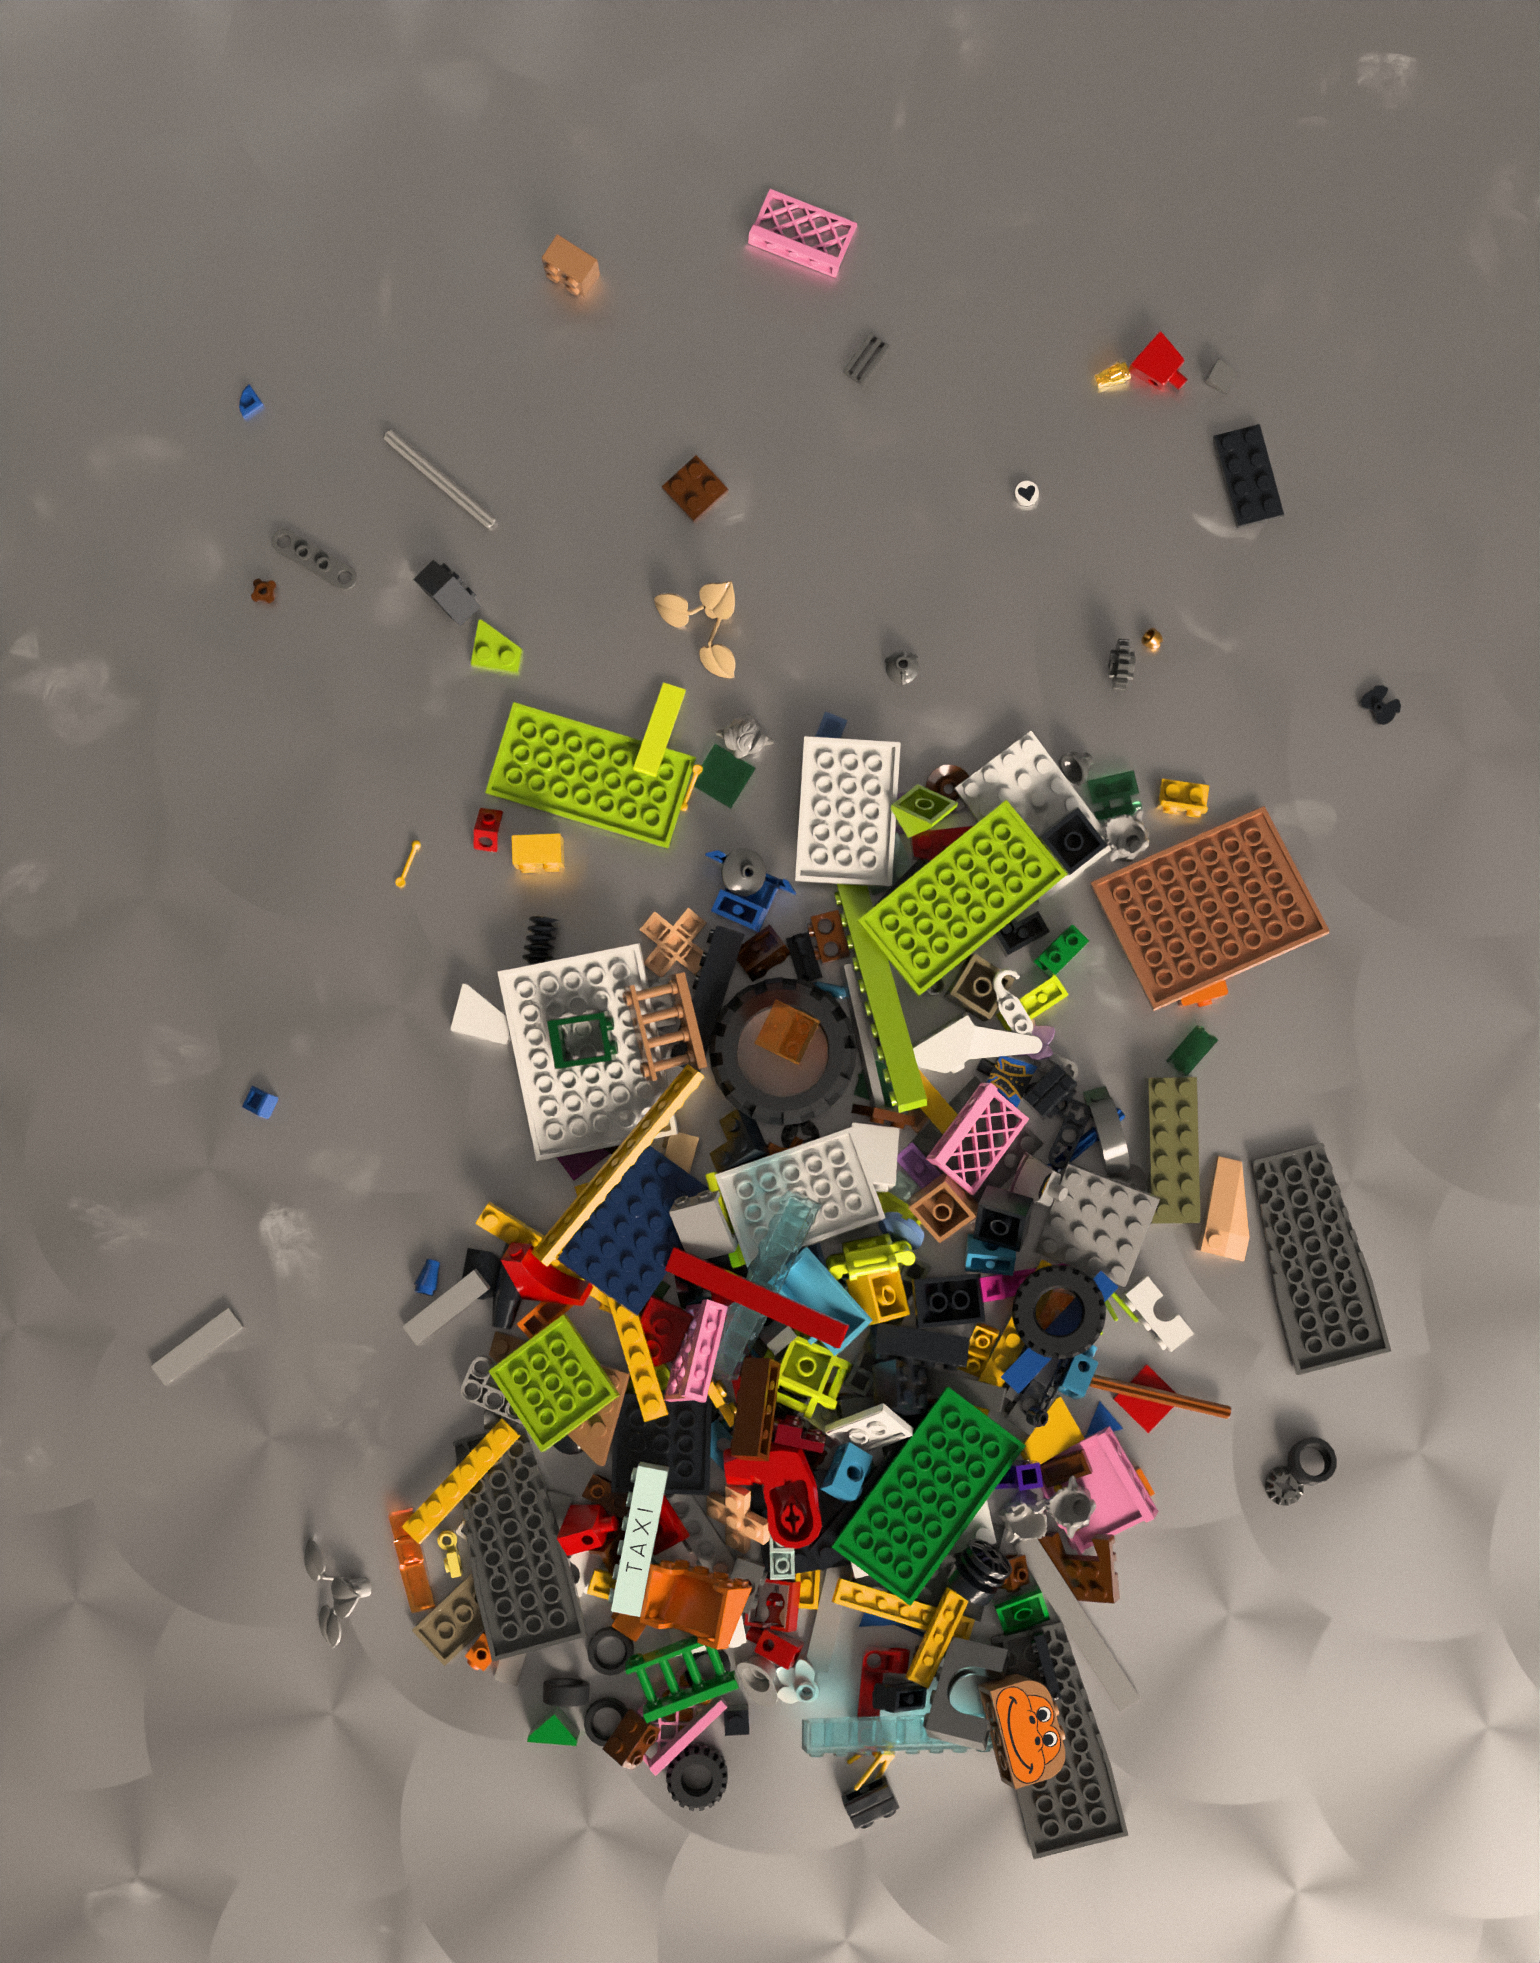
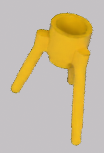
[847,1737,897,1790]

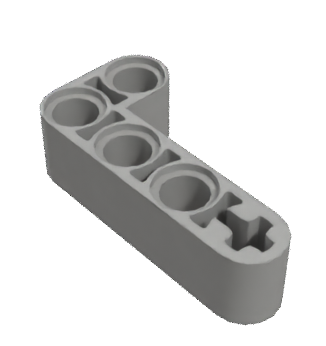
[460,1355,523,1425]

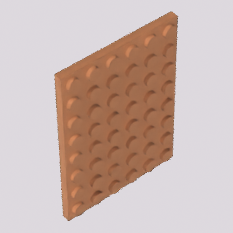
[1090,806,1330,1011]

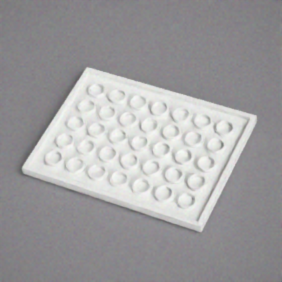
[498,943,678,1161]

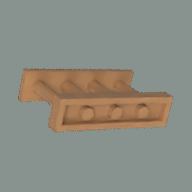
[622,972,708,1081]

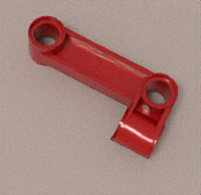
[855,1646,910,1747]

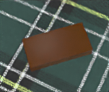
[1040,1449,1093,1488]

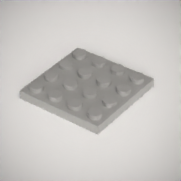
[1035,1162,1160,1288]

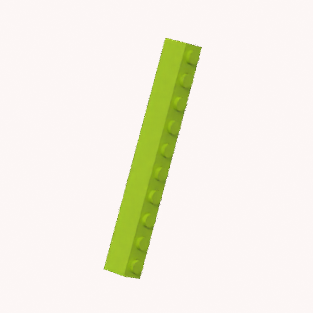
[834,884,927,1113]

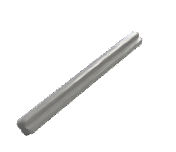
[383,429,496,529]

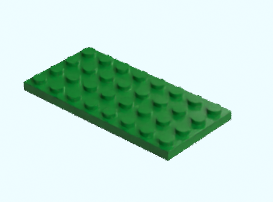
[831,1386,1026,1606]

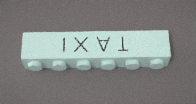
[608,1462,669,1617]

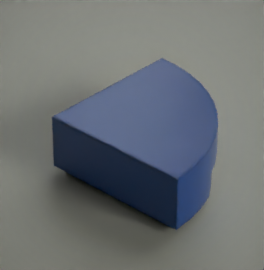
[239,384,264,419]

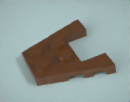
[1038,1531,1120,1604]

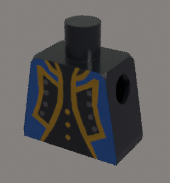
[976,1056,1037,1108]

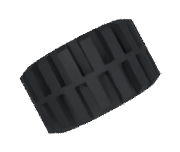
[666,1743,728,1811]

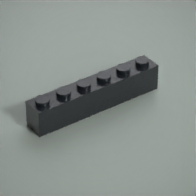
[670,925,745,1072]

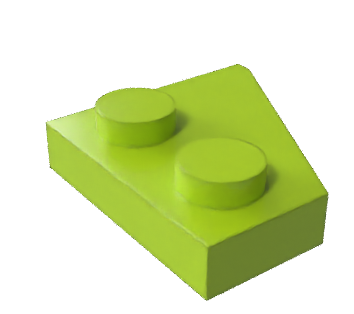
[471,619,523,673]

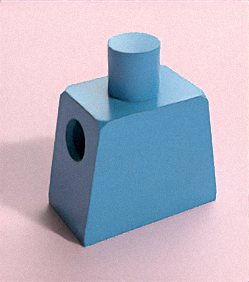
[1058,1345,1098,1400]

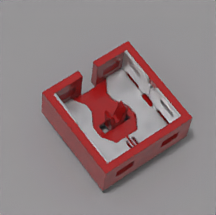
[744,1578,801,1632]

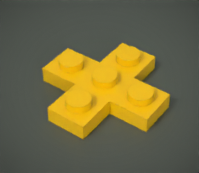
[708,1369,737,1427]

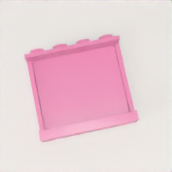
[1041,1426,1159,1555]

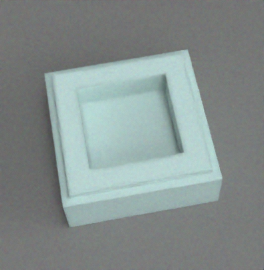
[888,1171,918,1203]

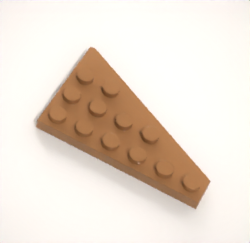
[489,1331,630,1466]

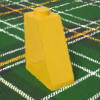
[1020,1394,1085,1464]

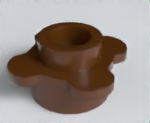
[251,578,277,604]

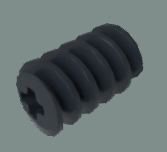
[522,916,560,964]

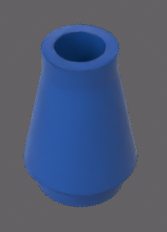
[414,1259,440,1296]

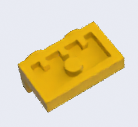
[1157,778,1209,818]

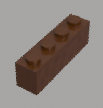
[730,1357,781,1461]

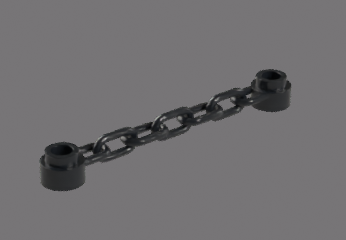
[1026,1357,1073,1427]

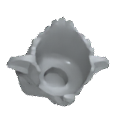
[715,713,775,759]
[1103,809,1149,862]
[1045,1476,1096,1539]
[998,1489,1047,1543]

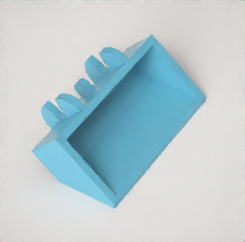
[769,1247,873,1356]

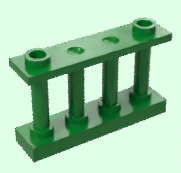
[625,1635,739,1723]

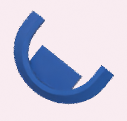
[705,850,796,933]

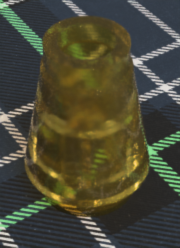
[1095,361,1132,389]

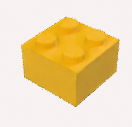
[512,834,565,873]
[846,1267,910,1325]

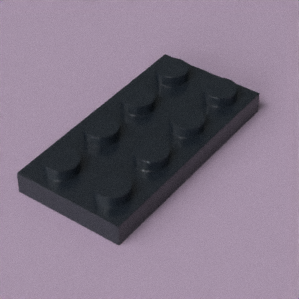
[1213,424,1284,528]

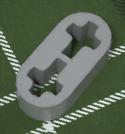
[1033,1053,1078,1079]

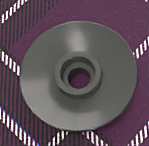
[721,848,766,896]

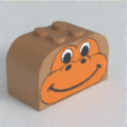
[977,1674,1065,1789]

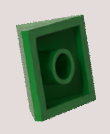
[992,1584,1051,1635]
[527,1706,580,1746]

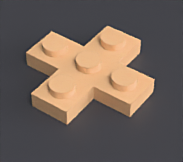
[640,908,707,978]
[707,1485,770,1554]

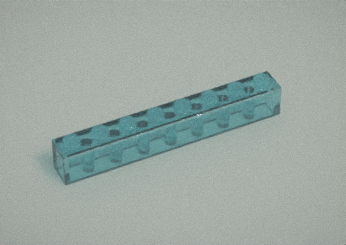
[713,1190,821,1380]
[802,1713,993,1757]

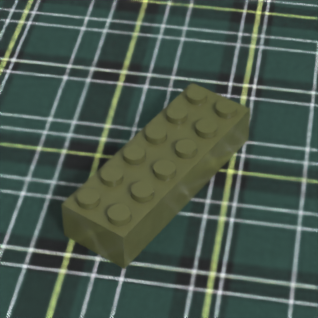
[1145,1077,1201,1224]

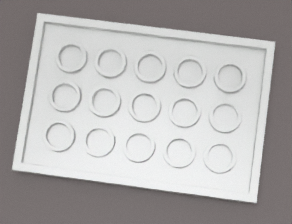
[954,731,1111,903]
[795,736,901,887]
[715,1127,885,1268]

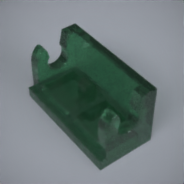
[1166,1025,1218,1077]

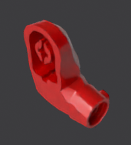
[723,1442,822,1549]

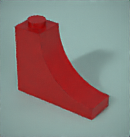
[501,1242,593,1306]

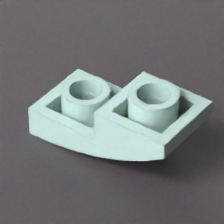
[770,1535,795,1580]

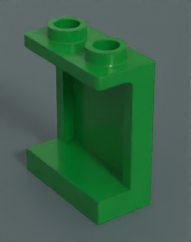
[1033,925,1089,979]

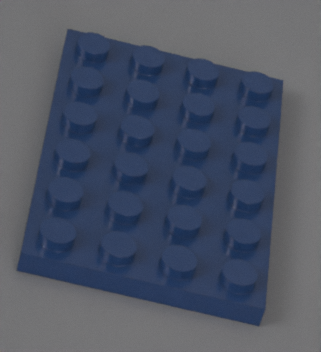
[556,1145,709,1316]

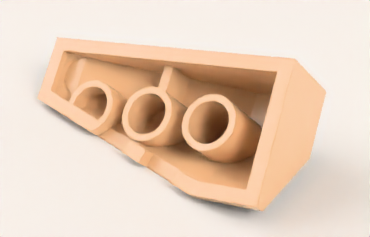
[1196,1156,1249,1261]

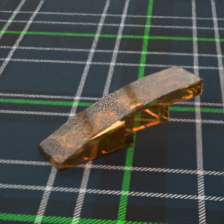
[388,1507,436,1613]

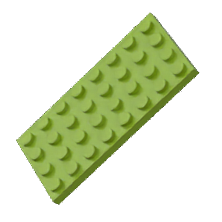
[485,702,696,849]
[857,800,1068,996]

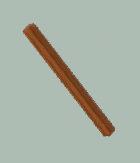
[1089,1374,1231,1419]

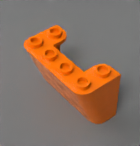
[639,1559,752,1650]

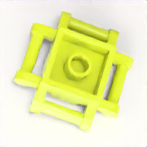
[826,1233,915,1281]
[764,1329,853,1419]

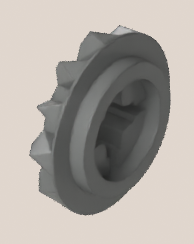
[781,1120,820,1149]
[1265,1466,1304,1506]

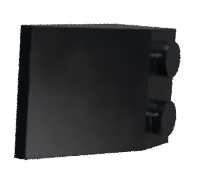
[912,1273,985,1329]

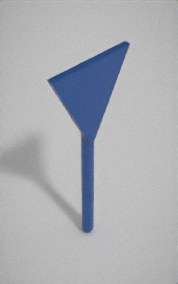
[1084,1401,1123,1438]
[859,1612,925,1637]

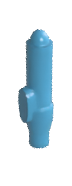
[813,981,846,999]

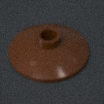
[925,765,969,813]

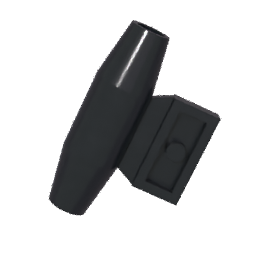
[462,1243,522,1330]

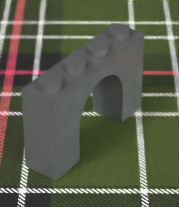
[923,1637,1010,1751]

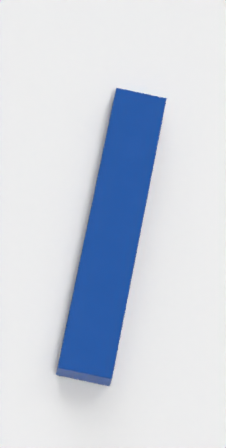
[1001,1271,1119,1394]

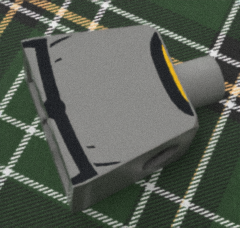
[1007,1152,1068,1207]

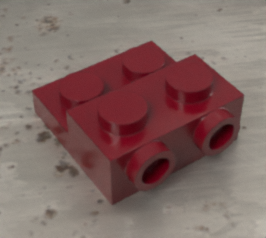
[772,1413,827,1453]

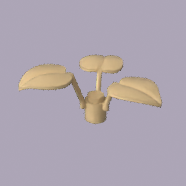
[654,581,736,678]

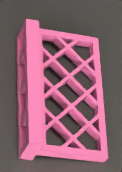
[748,189,857,278]
[926,1083,1029,1195]
[664,1299,728,1402]
[636,1664,729,1776]

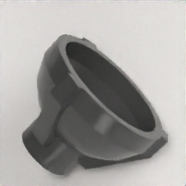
[885,650,919,686]
[1058,752,1094,786]

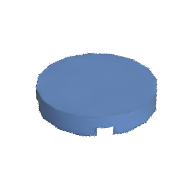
[878,1212,925,1250]

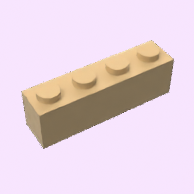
[662,1132,699,1174]

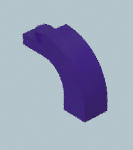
[995,1460,1043,1491]

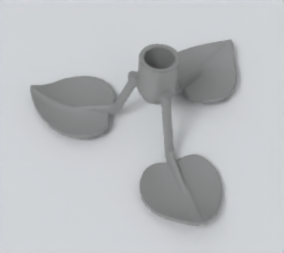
[304,1537,371,1648]

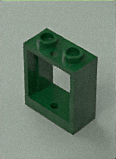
[547,1011,619,1069]

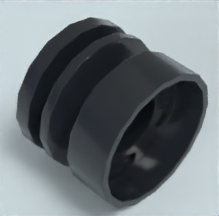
[946,1539,1012,1606]

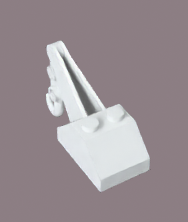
[912,968,1042,1074]

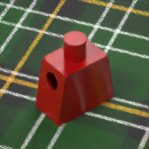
[1128,331,1188,390]
[557,1504,619,1556]
[746,1626,805,1670]

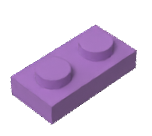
[897,1142,941,1189]

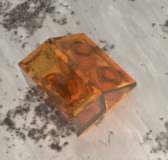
[754,999,820,1066]

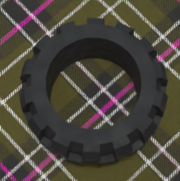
[709,977,857,1125]

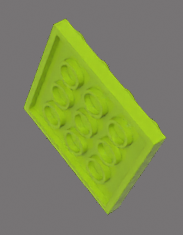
[489,1314,620,1452]

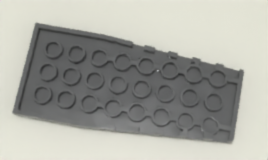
[1252,1143,1391,1375]
[453,1423,588,1662]
[991,1621,1129,1859]

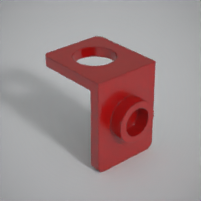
[474,808,503,852]

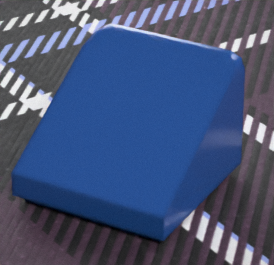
[242,1085,279,1119]

